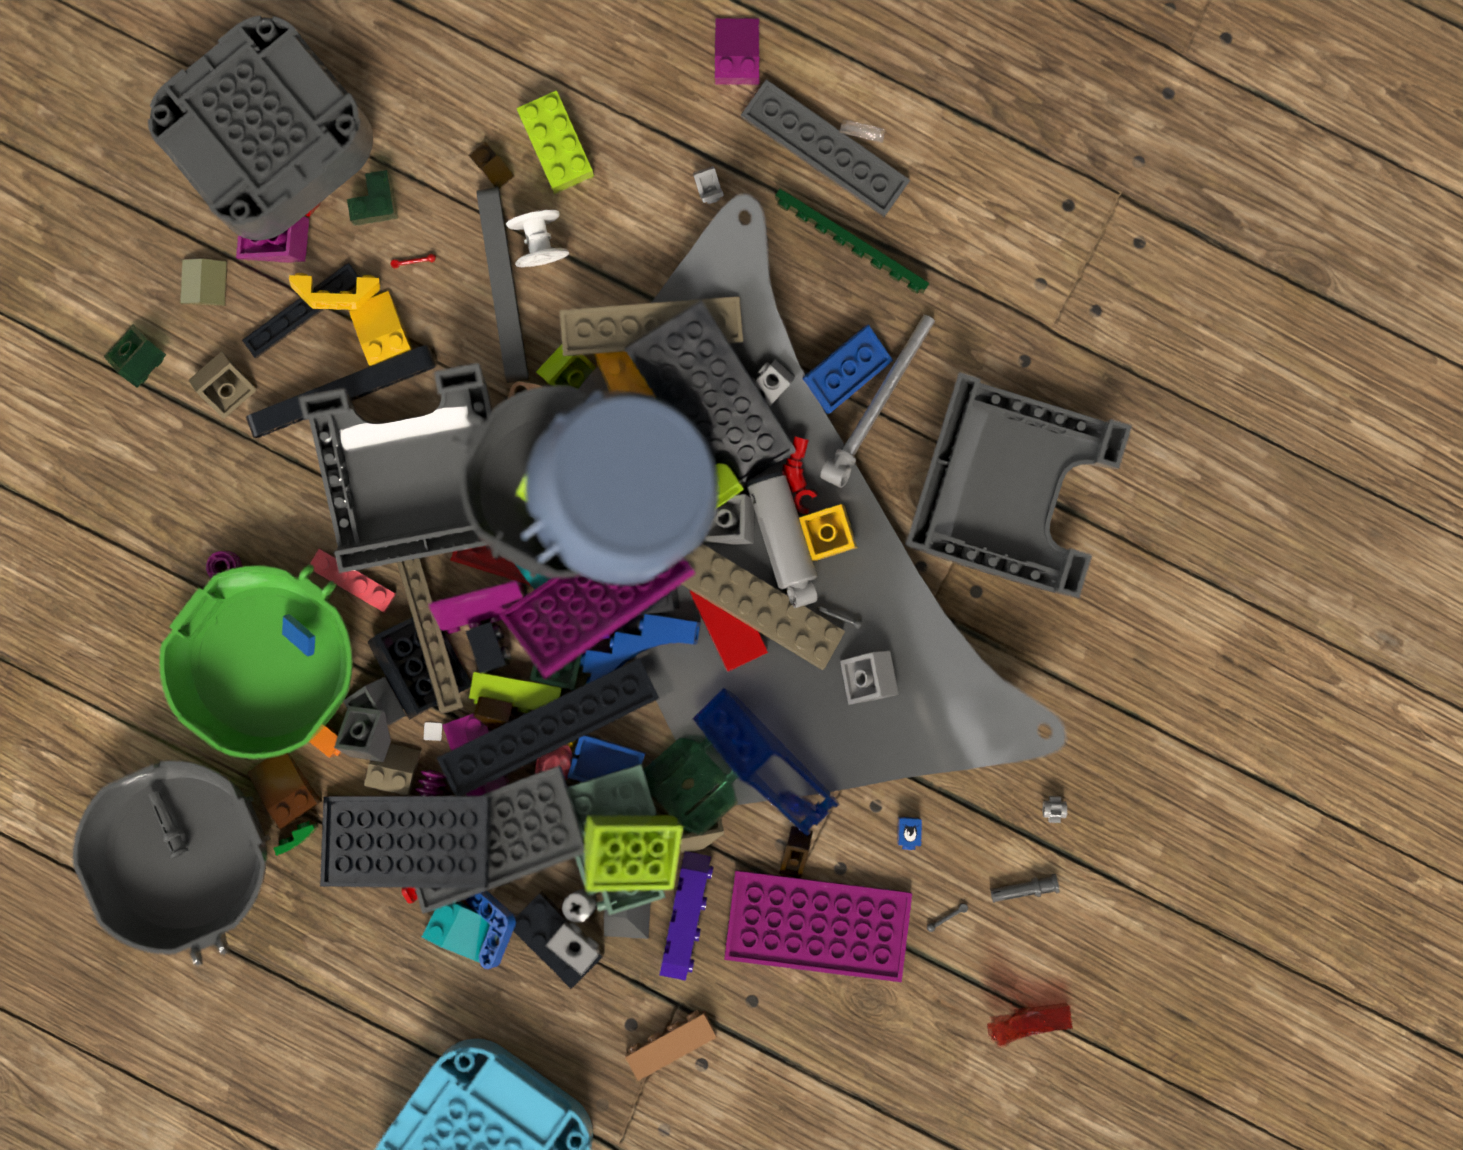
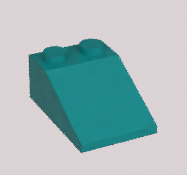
[422,901,498,963]

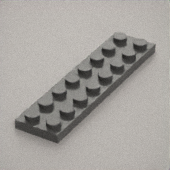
[741,80,910,218]

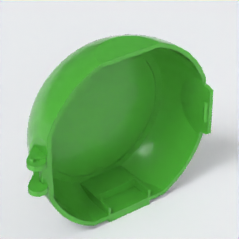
[159,564,353,758]

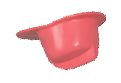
[535,744,572,780]

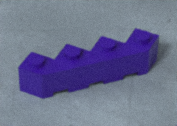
[660,851,714,981]

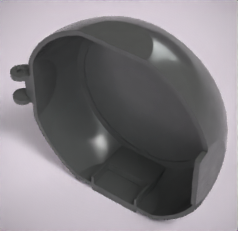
[452,386,590,579]
[72,761,270,966]

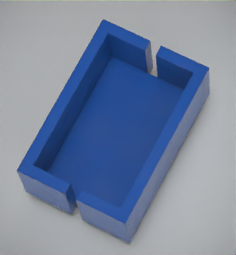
[568,735,646,782]

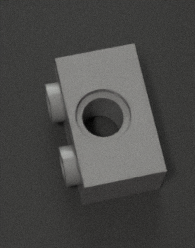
[547,922,600,975]

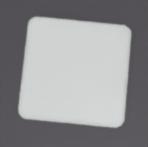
[424,722,442,741]

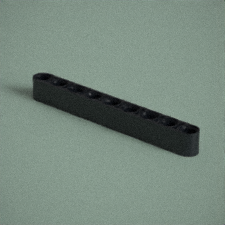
[246,345,437,438]

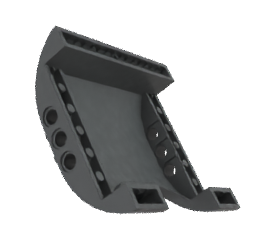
[299,363,493,573]
[906,372,1132,598]

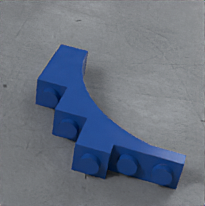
[581,614,701,684]

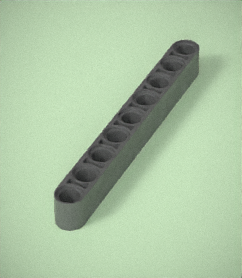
[476,187,529,383]

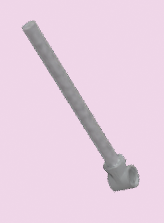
[821,315,935,488]

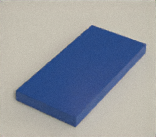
[802,325,893,414]

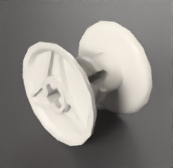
[506,210,569,267]

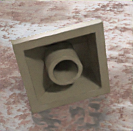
[672,794,724,853]

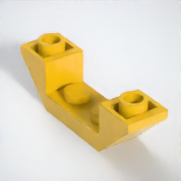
[289,273,380,310]

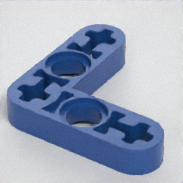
[465,891,516,969]

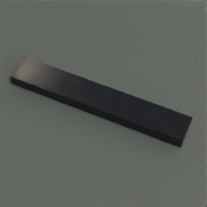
[242,262,359,359]

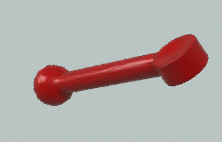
[390,254,436,269]

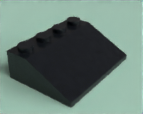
[367,617,472,720]

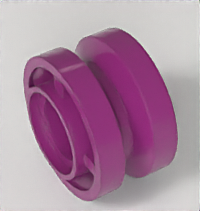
[206,551,242,579]

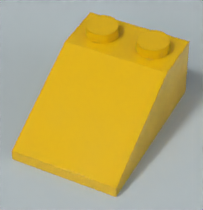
[349,291,413,366]

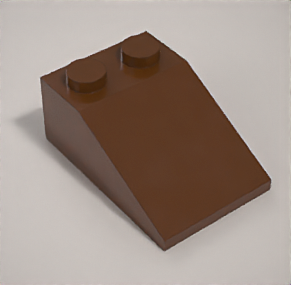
[247,753,322,829]

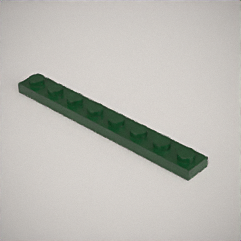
[775,188,929,294]

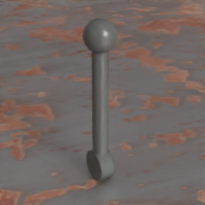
[818,606,862,628]
[927,904,968,932]

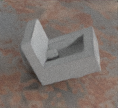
[693,166,724,204]

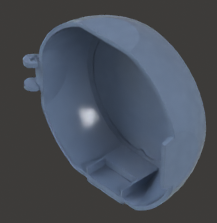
[521,390,719,584]

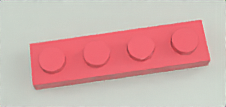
[310,549,396,613]

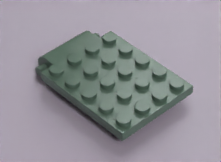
[568,764,669,915]

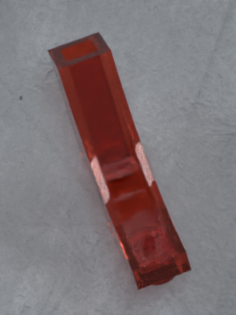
[987,1003,1073,1047]

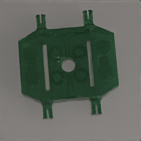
[643,734,744,836]

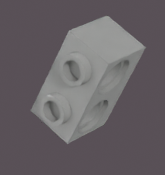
[752,359,795,406]

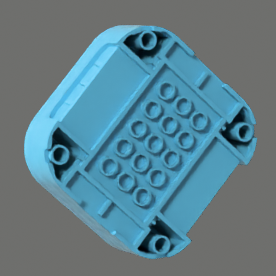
[375,1039,593,1150]

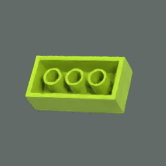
[516,90,594,194]

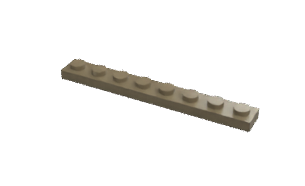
[397,558,463,714]

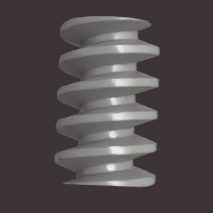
[563,889,597,922]

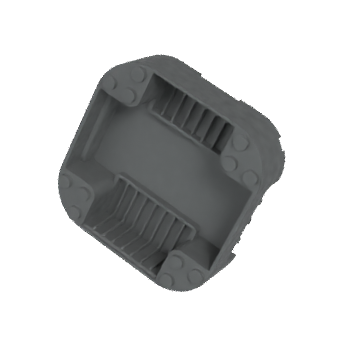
[148,16,373,240]

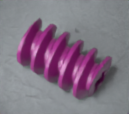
[413,770,447,797]

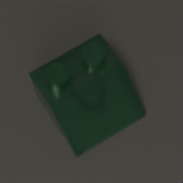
[104,324,166,388]

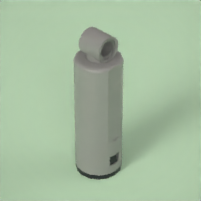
[746,471,817,608]

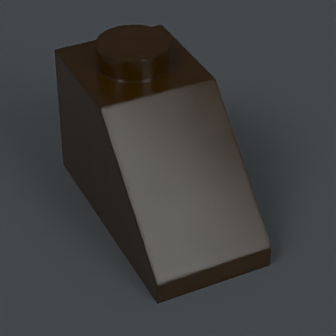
[779,826,813,878]

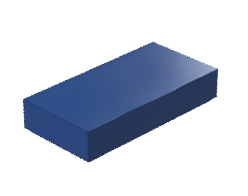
[282,614,315,657]

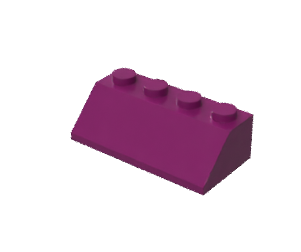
[442,714,510,796]

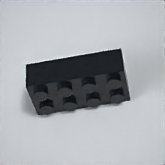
[513,891,604,989]

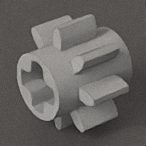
[1042,796,1067,823]

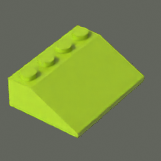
[585,816,683,891]

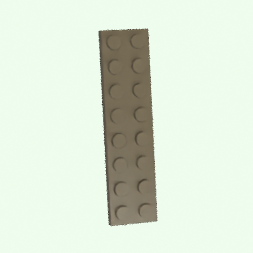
[559,297,743,356]
[681,543,845,670]

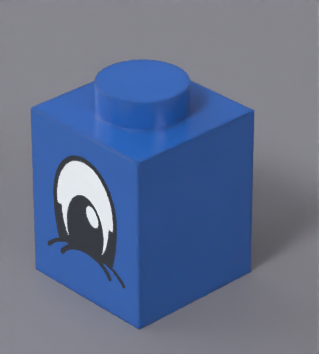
[897,817,922,850]

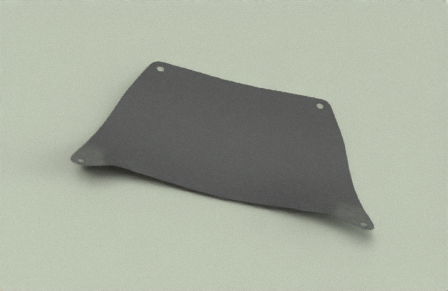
[578,194,1066,806]

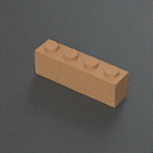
[625,1010,717,1081]

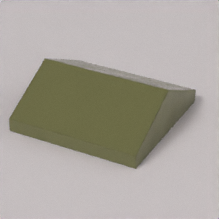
[180,259,227,306]

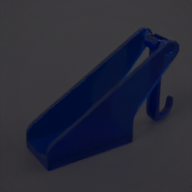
[692,688,840,835]

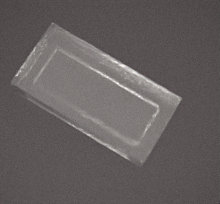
[840,119,885,143]

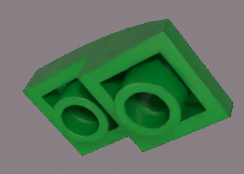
[274,821,318,856]

